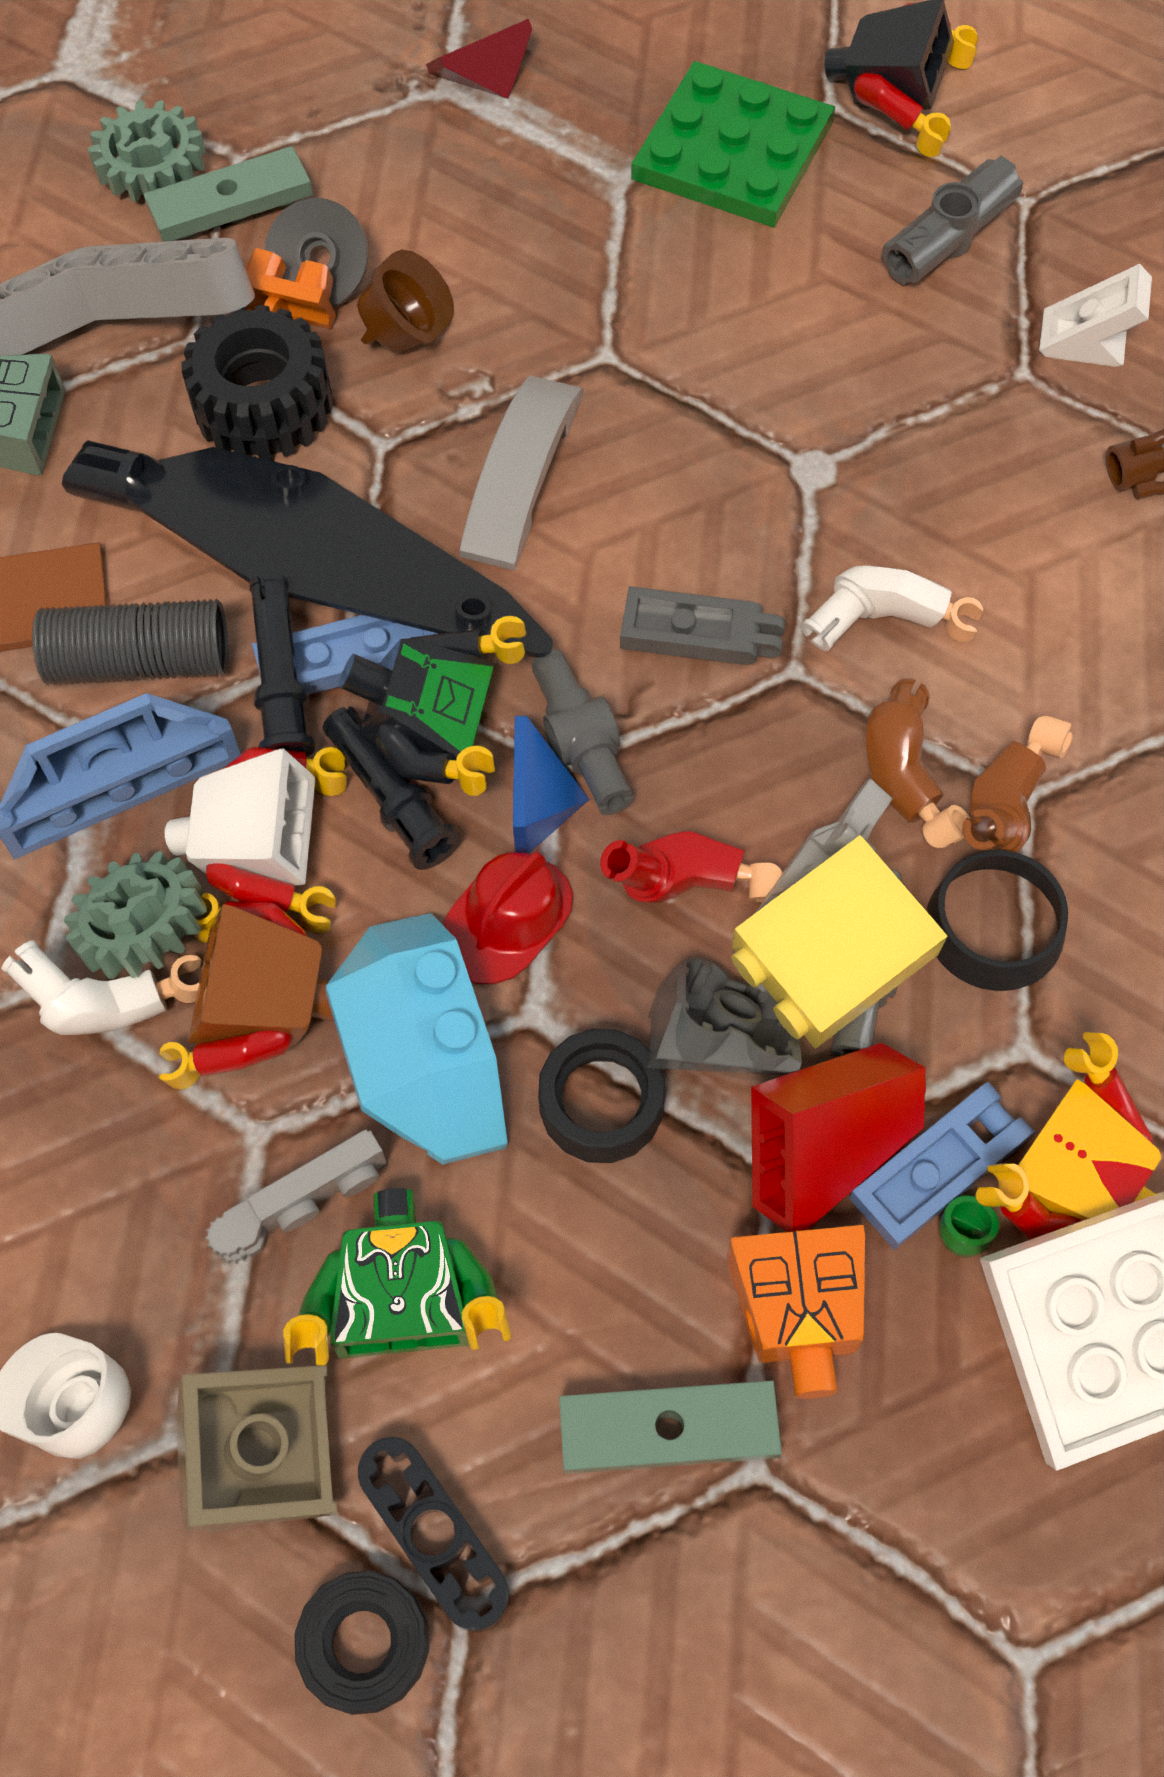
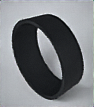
[926,850,1068,991]

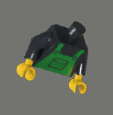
[339,616,526,796]

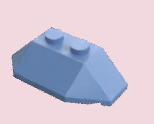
[0,693,241,860]

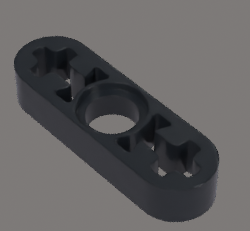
[358,1437,510,1633]

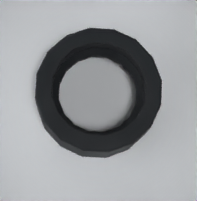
[538,1028,665,1163]

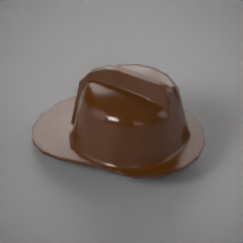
[357,249,454,353]

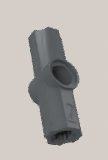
[881,156,1023,286]

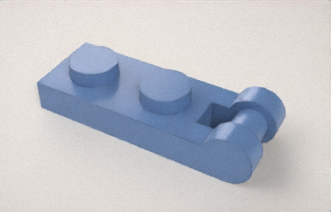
[849,1082,1036,1251]

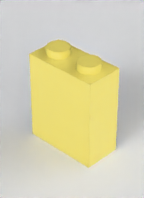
[731,835,947,1049]

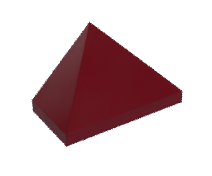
[426,19,532,99]

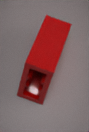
[751,1042,926,1232]

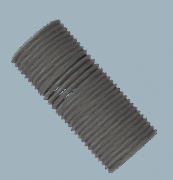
[32,598,229,686]

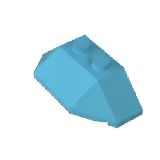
[325,913,508,1165]

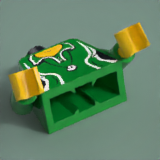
[283,1188,511,1366]

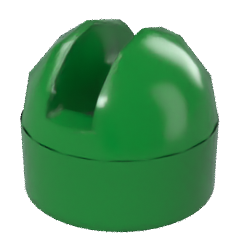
[939,1196,999,1258]

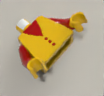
[976,1032,1162,1240]

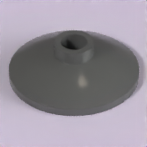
[264,198,369,308]

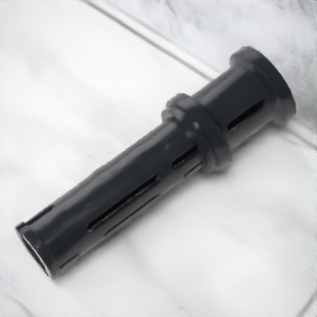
[249,574,315,757]
[322,706,461,870]

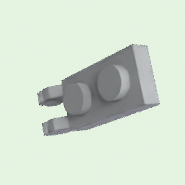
[205,1129,387,1264]

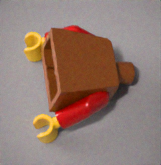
[158,893,334,1090]

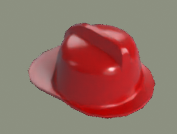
[442,851,573,985]

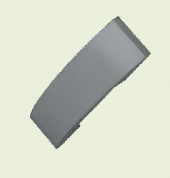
[459,375,583,571]

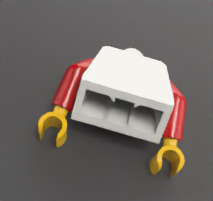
[165,747,347,933]

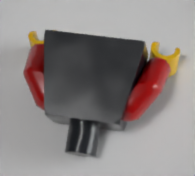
[824,0,978,157]

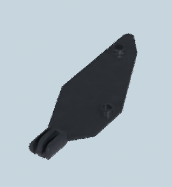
[62,440,553,658]

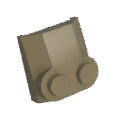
[177,1365,337,1532]

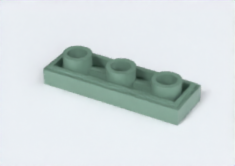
[143,146,313,242]
[559,1381,782,1474]

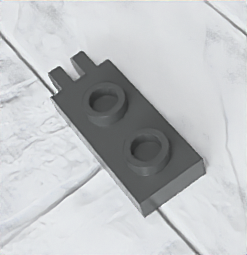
[620,586,786,665]

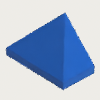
[513,716,589,854]

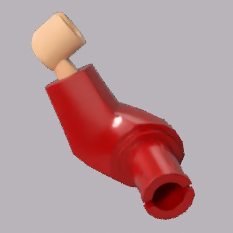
[600,831,782,904]

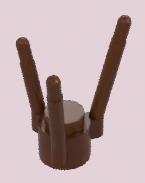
[1106,429,1164,499]

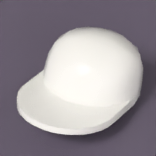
[0,1333,132,1459]

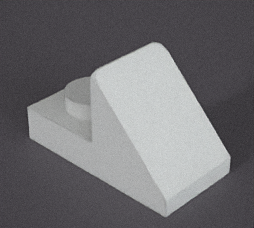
[1039,264,1152,367]

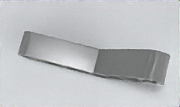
[0,238,255,356]

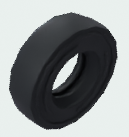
[294,1570,429,1715]

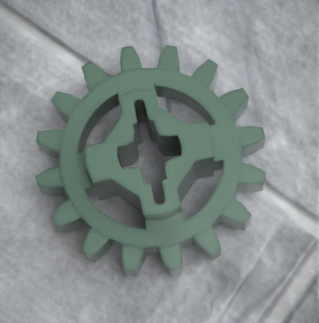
[88,100,206,202]
[64,851,207,979]

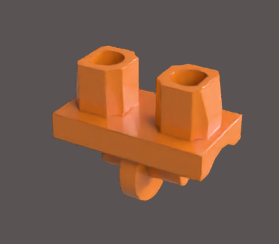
[245,248,336,330]

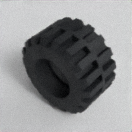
[181,305,333,460]

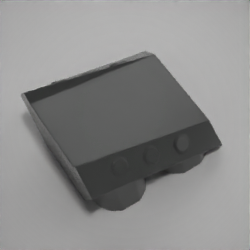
[646,957,802,1075]

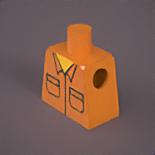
[727,1225,865,1399]

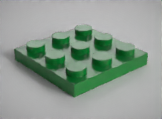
[631,61,835,228]

